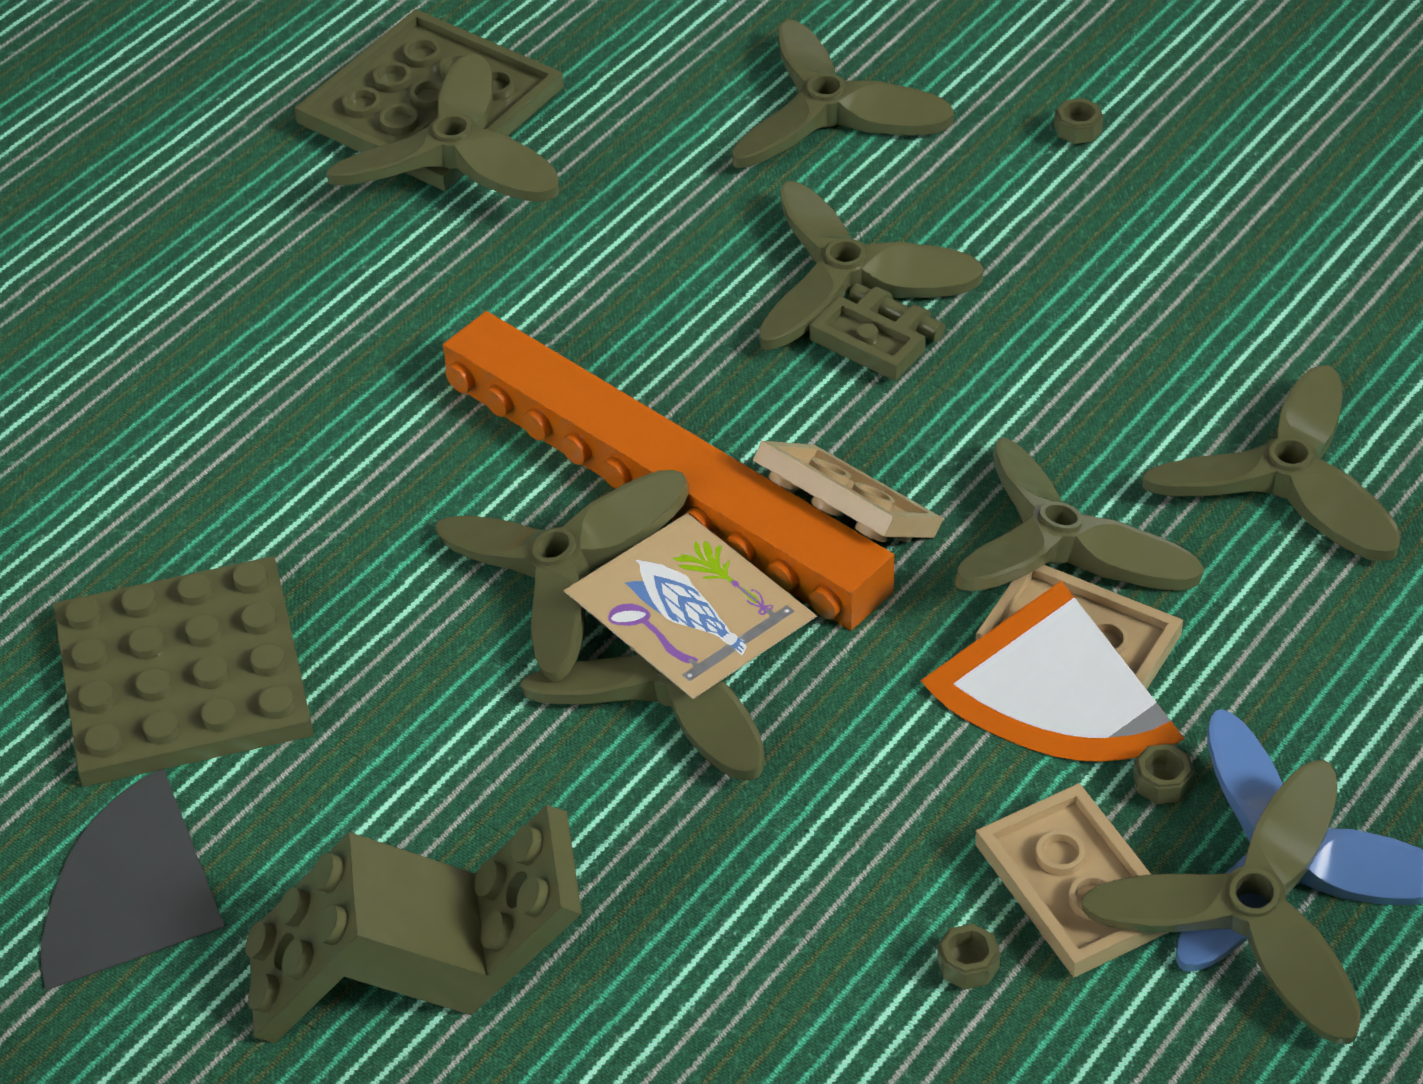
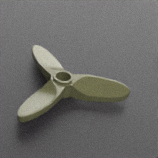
[732,19,954,168]
[326,53,559,202]
[759,181,983,350]
[1142,365,1401,561]
[954,437,1204,591]
[435,470,689,682]
[521,563,765,780]
[1082,760,1360,1044]

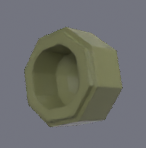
[1054,98,1103,144]
[1133,744,1194,804]
[937,924,1000,990]

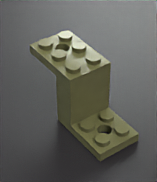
[246,805,582,1043]

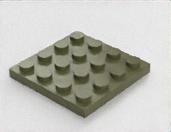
[294,9,564,191]
[53,556,314,787]

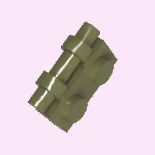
[810,283,945,381]

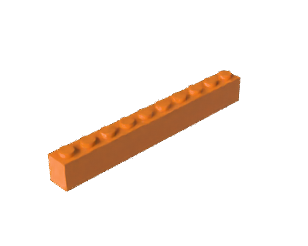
[443,311,894,631]

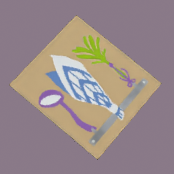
[563,513,817,699]

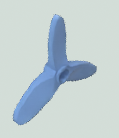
[1176,709,1423,971]

